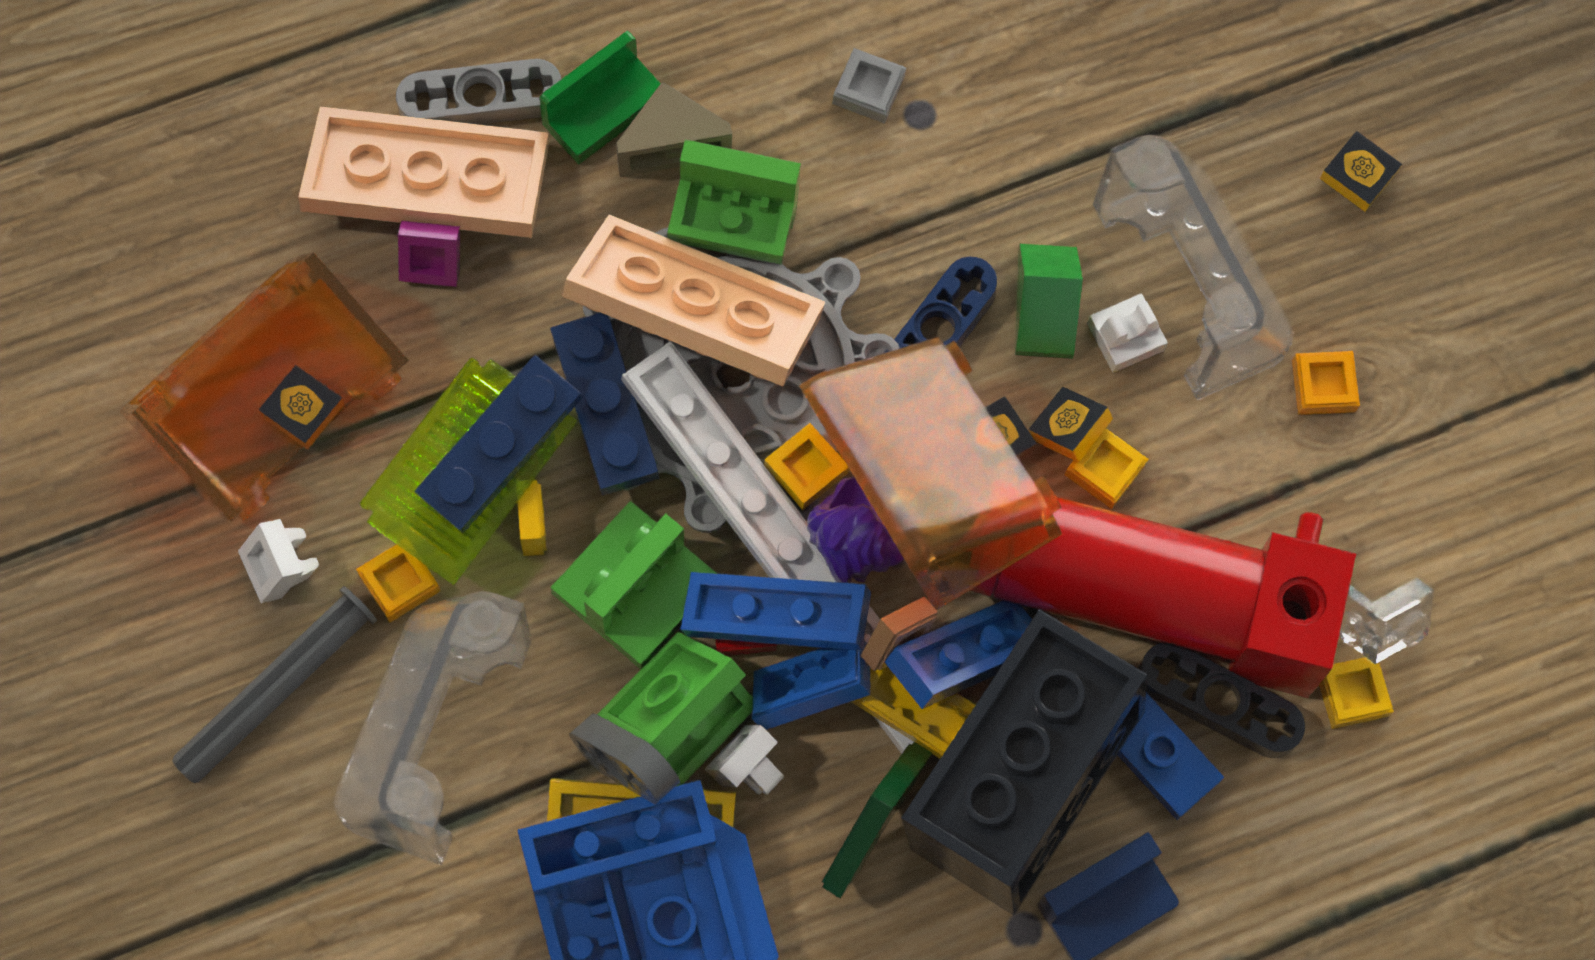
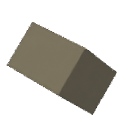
[616,81,732,177]

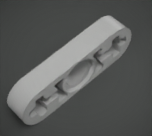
[396,59,561,125]

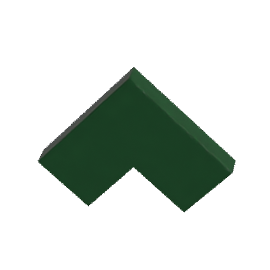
[822,742,932,899]

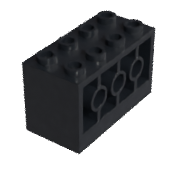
[901,609,1147,916]

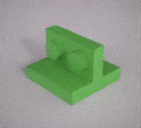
[667,139,801,265]
[550,501,717,669]
[597,632,753,787]

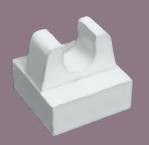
[1087,293,1168,373]
[238,519,319,603]
[705,725,784,795]

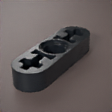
[1138,643,1305,758]

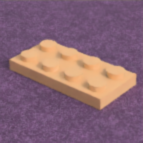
[298,107,549,238]
[562,215,825,387]

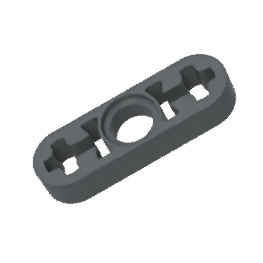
[569,713,680,804]

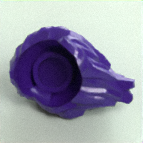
[807,477,915,583]

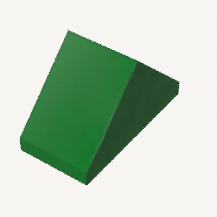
[1015,244,1083,359]

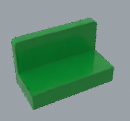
[539,31,661,165]

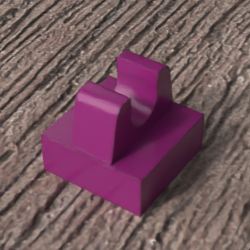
[398,221,460,287]

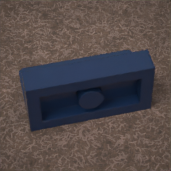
[1037,832,1179,960]

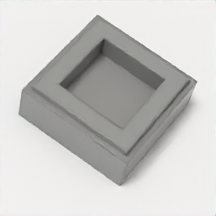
[832,48,906,124]

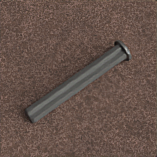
[172,586,377,783]

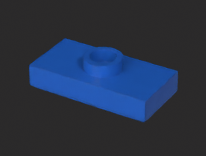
[752,640,870,730]
[1118,692,1224,820]

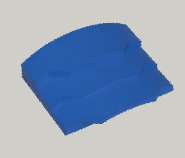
[517,780,779,960]

